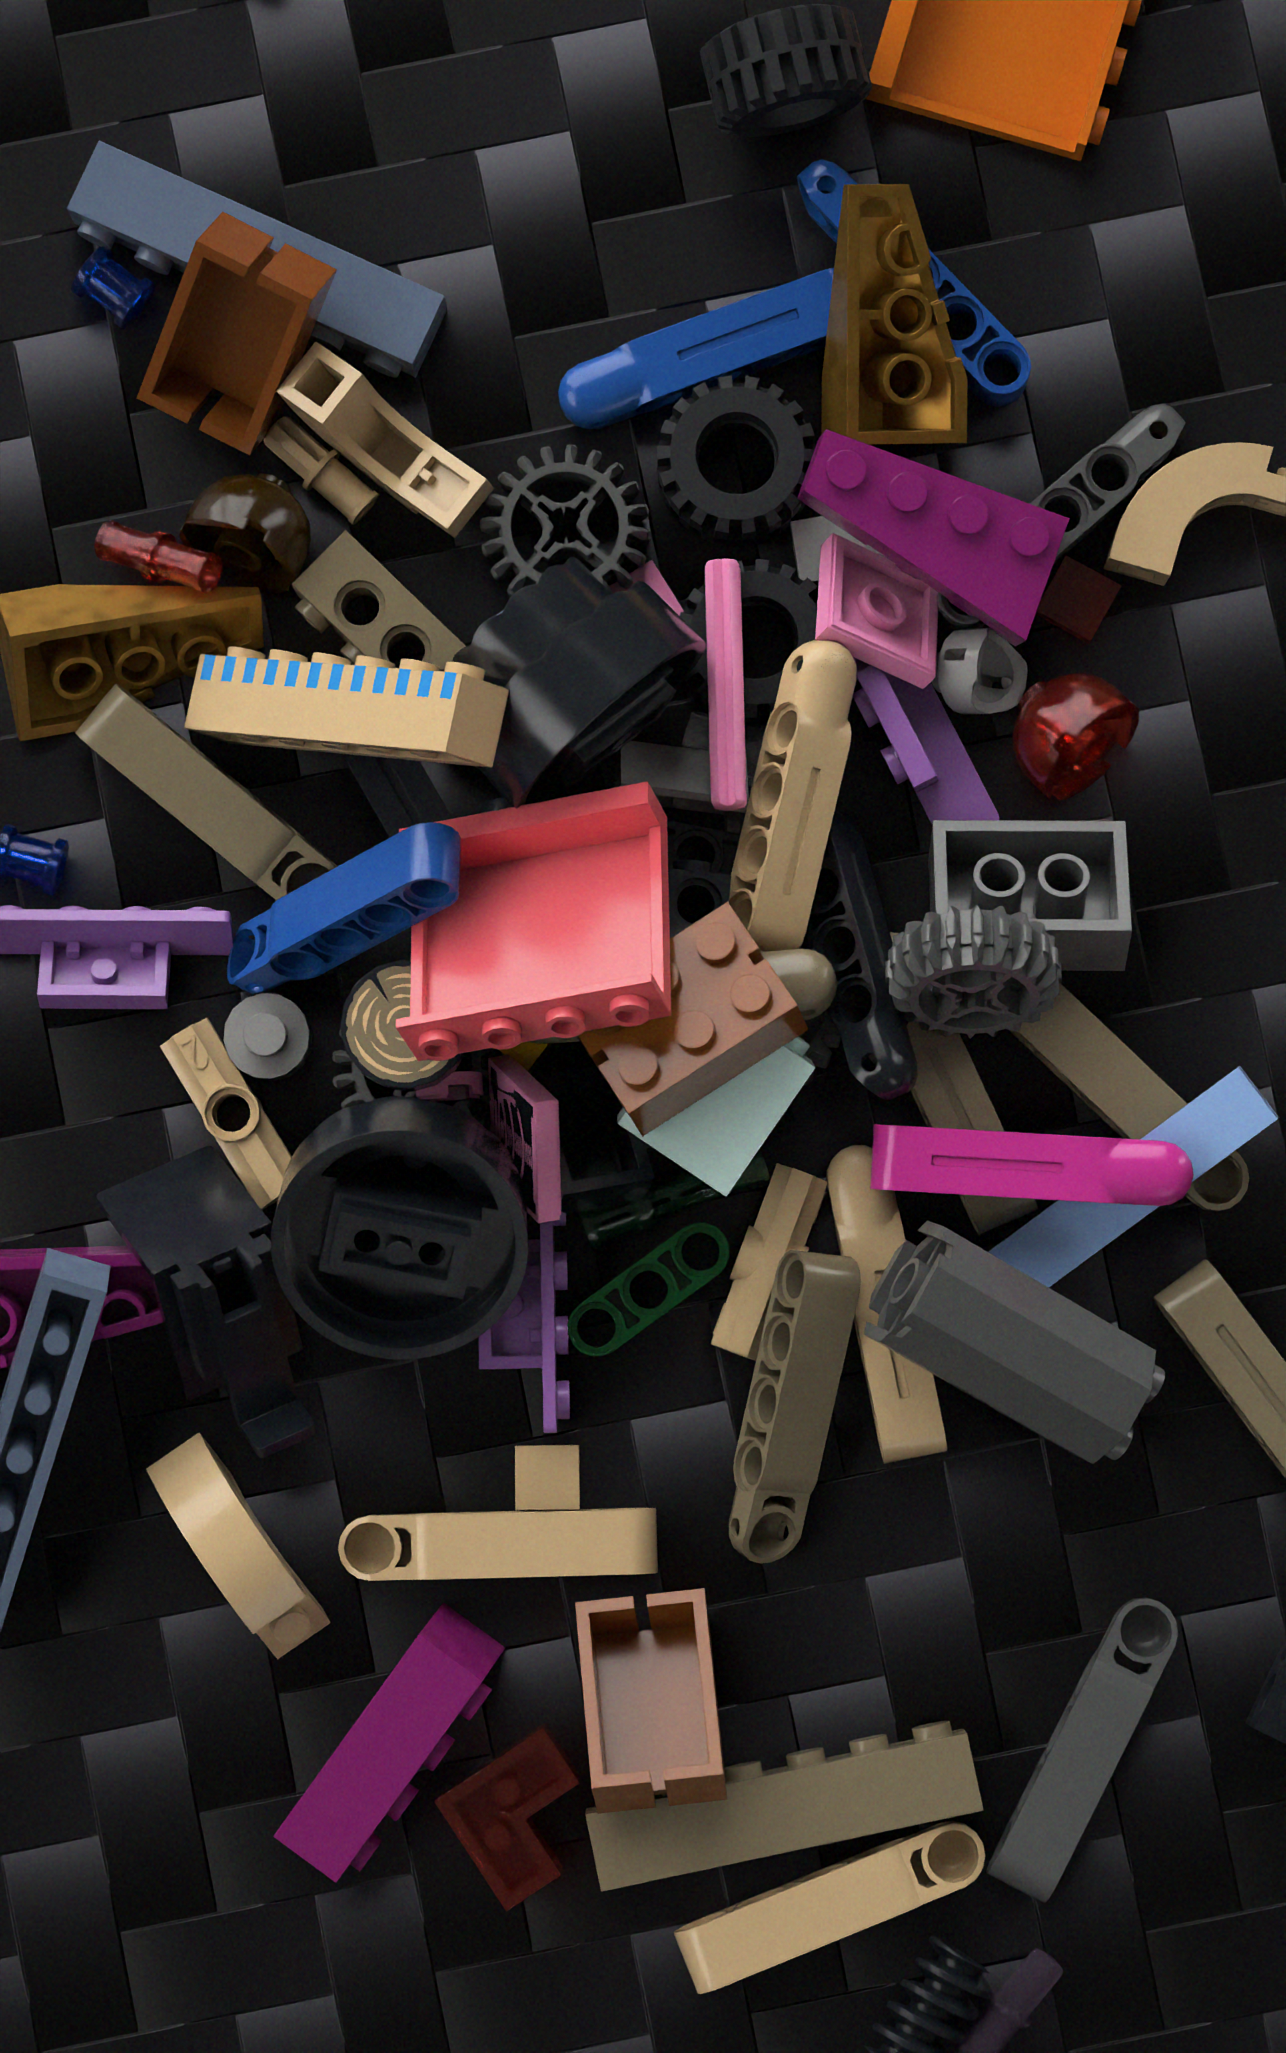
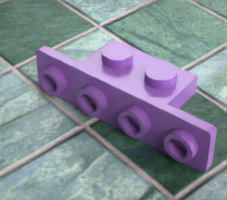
[853,657,999,824]
[0,905,234,1009]
[479,1212,570,1433]

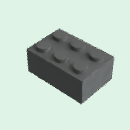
[928,820,1132,971]

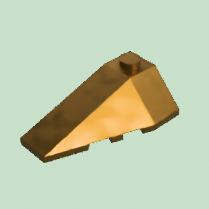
[821,184,967,445]
[0,584,264,741]

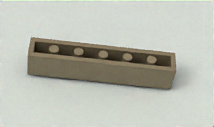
[585,1721,983,1892]

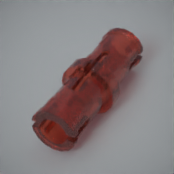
[94,520,222,593]

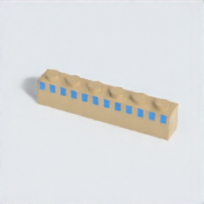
[184,646,509,767]

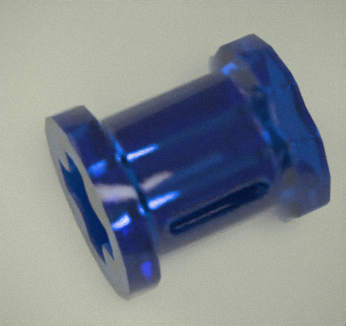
[71,246,156,329]
[0,824,69,896]

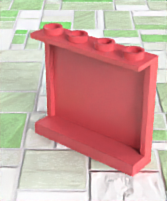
[396,781,671,1061]

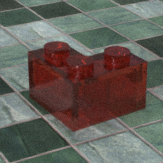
[434,1723,581,1912]

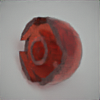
[1012,673,1139,801]

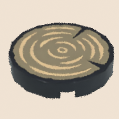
[340,960,465,1092]

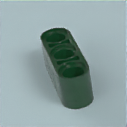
[568,1223,729,1357]

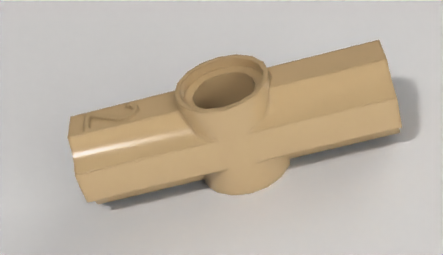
[160,1018,292,1210]
[711,1163,828,1361]

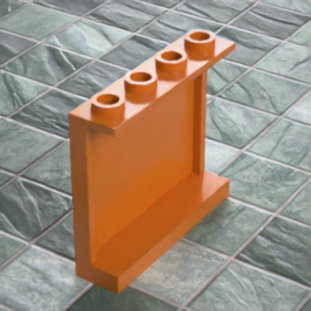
[865,0,1142,161]

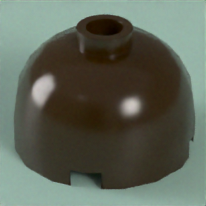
[179,473,311,594]

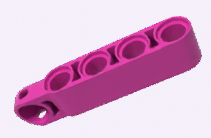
[870,1124,1194,1206]

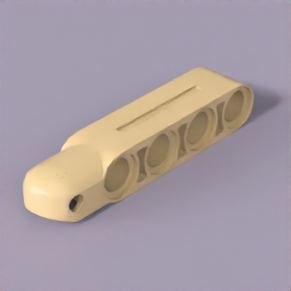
[729,640,857,952]
[826,1145,947,1464]
[338,1508,658,1581]
[673,1821,985,1994]

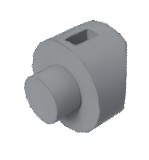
[931,628,1028,715]
[223,993,313,1081]

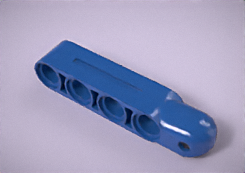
[797,159,1031,407]
[558,268,834,430]
[227,822,461,994]

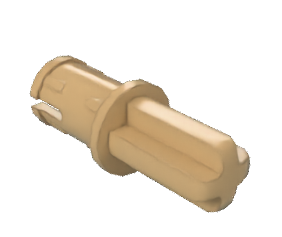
[263,416,380,525]

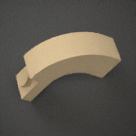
[276,342,494,538]
[1103,442,1286,586]
[146,1432,331,1659]

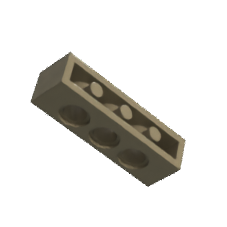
[292,530,478,769]

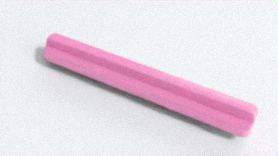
[705,559,747,811]

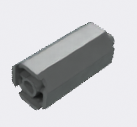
[864,1220,1165,1464]

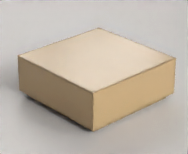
[515,1445,580,1510]

